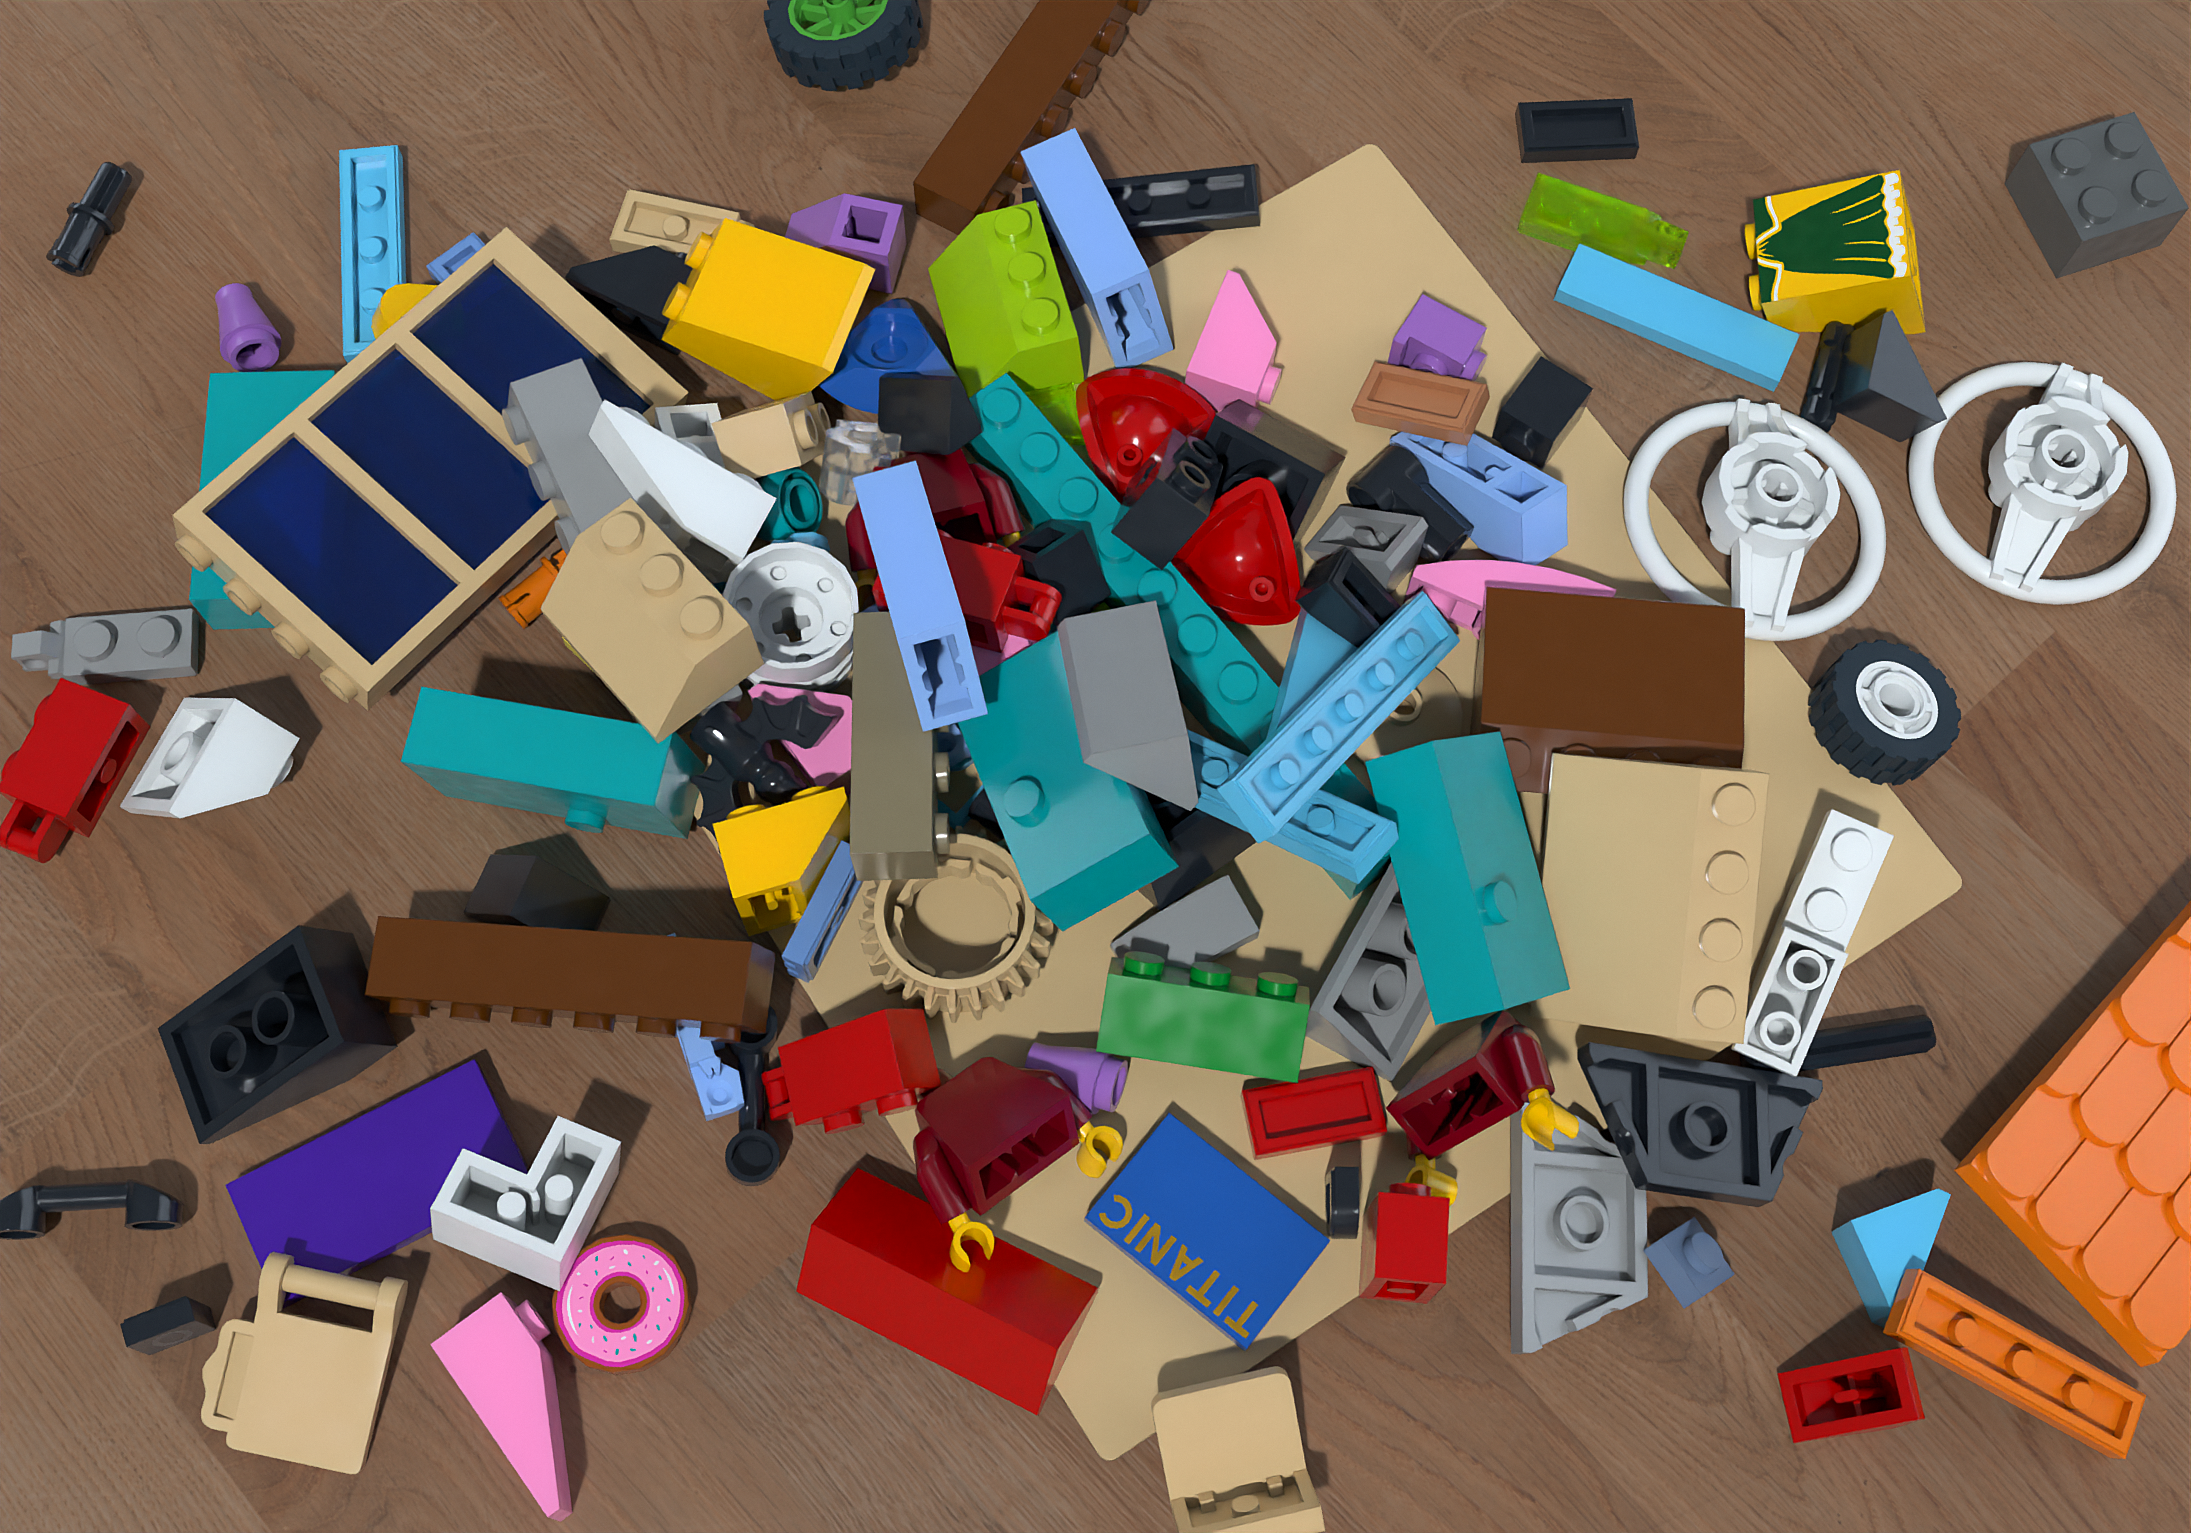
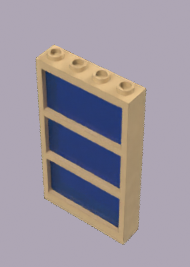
[172,227,688,711]

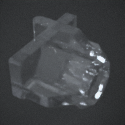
[819,420,901,506]

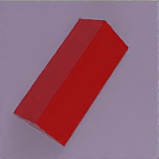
[796,1168,1100,1416]

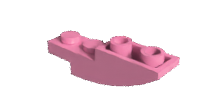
[1404,560,1616,640]

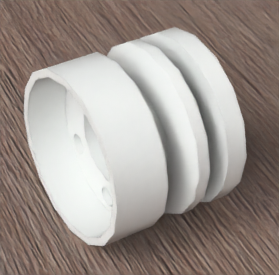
[722,542,859,693]

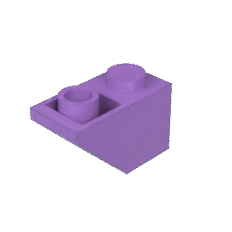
[785,193,907,294]

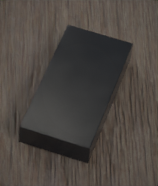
[1515,98,1639,163]

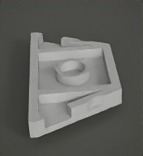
[1511,1102,1648,1355]

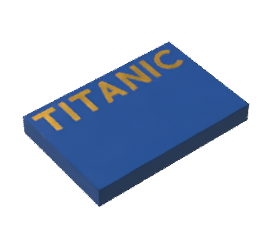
[1084,1113,1330,1351]

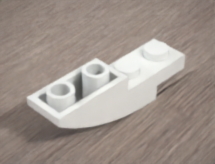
[1731,809,1894,1077]

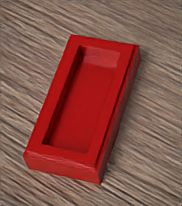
[1240,1066,1388,1160]

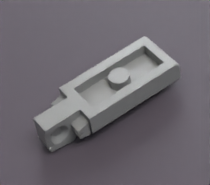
[11,609,199,685]

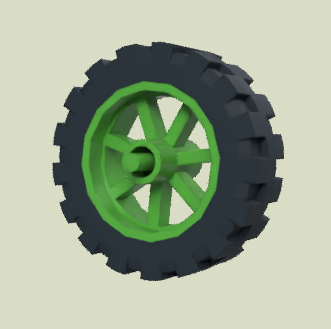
[764,0,923,91]

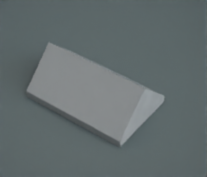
[1057,601,1199,811]
[1305,862,1431,1081]

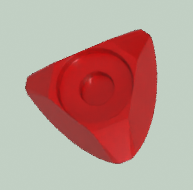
[1076,368,1216,504]
[1170,477,1301,626]

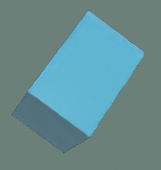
[1832,1189,1951,1328]

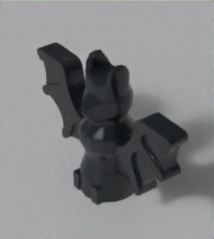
[690,695,838,854]

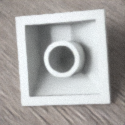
[120,698,300,818]

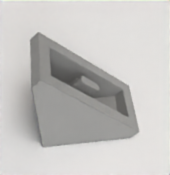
[1304,505,1428,595]

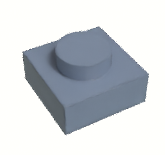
[1643,1217,1735,1309]

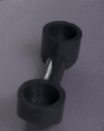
[725,1005,780,1186]
[0,1179,183,1240]

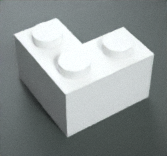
[430,1116,621,1291]

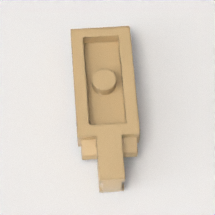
[609,189,754,254]

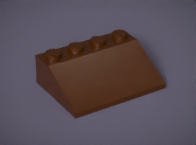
[1470,586,1745,794]

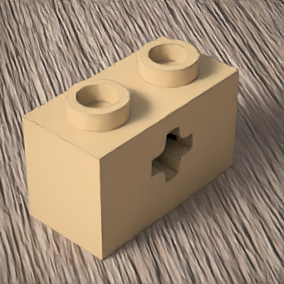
[711,391,832,479]

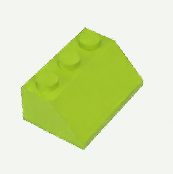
[928,200,1085,398]

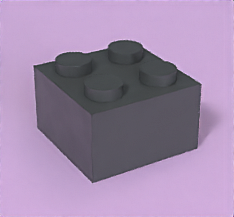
[2004,112,2189,279]

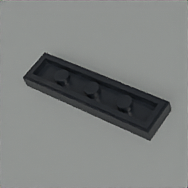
[1022,164,1260,247]

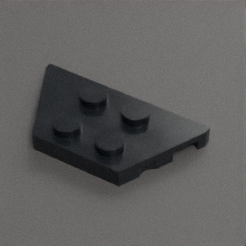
[1577,1042,1823,1207]

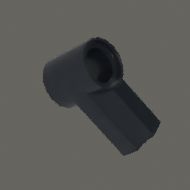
[1346,446,1474,564]

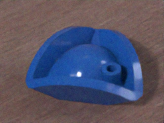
[819,299,959,414]

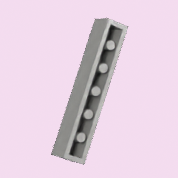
[502,358,743,735]

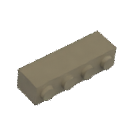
[850,612,950,881]

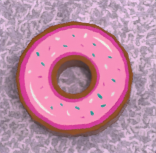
[552,1234,692,1375]

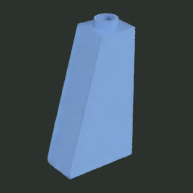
[1020,128,1174,369]
[852,461,988,732]

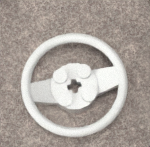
[1908,362,2177,605]
[1623,398,1886,641]

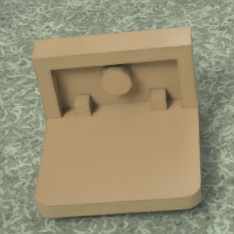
[1151,1366,1325,1533]

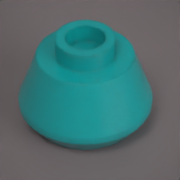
[755,467,823,542]

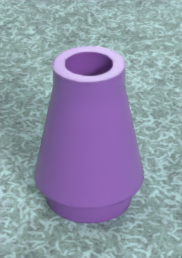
[215,283,281,372]
[1024,1042,1128,1114]

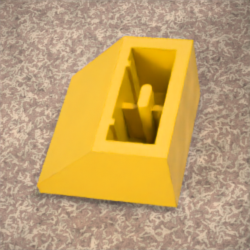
[713,786,850,936]

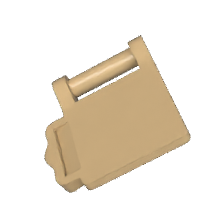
[201,1252,408,1474]

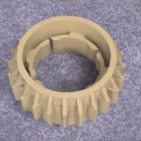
[858,826,1053,1023]

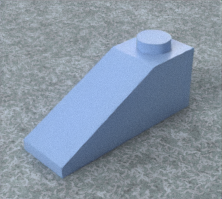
[1390,432,1568,565]

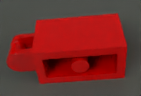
[872,528,1062,653]
[0,678,151,863]
[761,1009,942,1134]

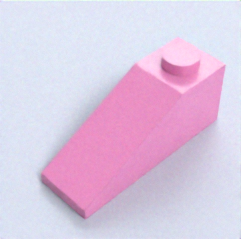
[430,1293,572,1522]

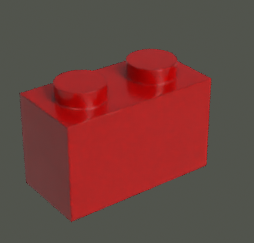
[1359,1183,1450,1304]

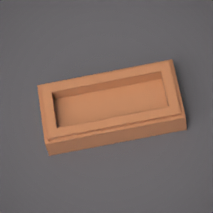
[1351,361,1490,446]

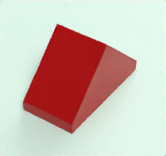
[1777,1347,1925,1443]

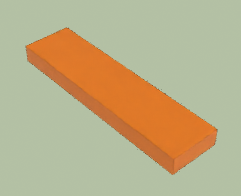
[1883,1269,2146,1459]

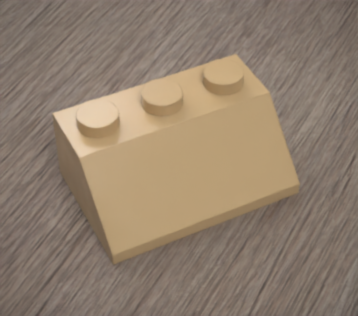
[540,497,764,744]

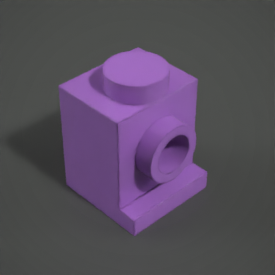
[1387,294,1487,382]

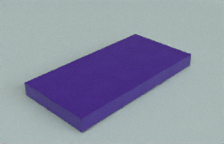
[225,1059,529,1308]

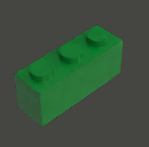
[1096,951,1310,1083]

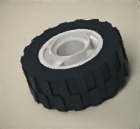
[1808,639,1961,786]

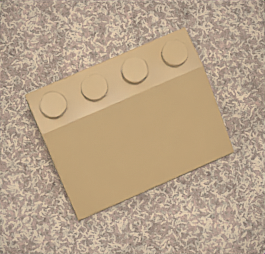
[1528,753,1770,1044]

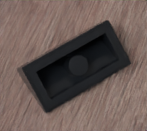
[877,373,982,455]

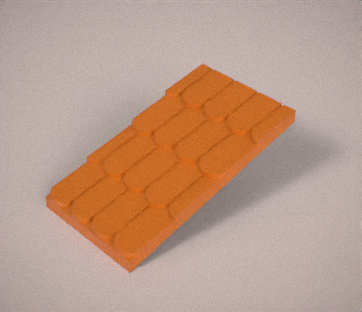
[1954,901,2191,1367]

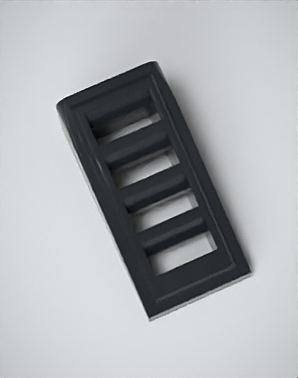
[1295,547,1401,648]

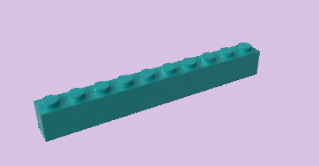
[964,372,1392,900]

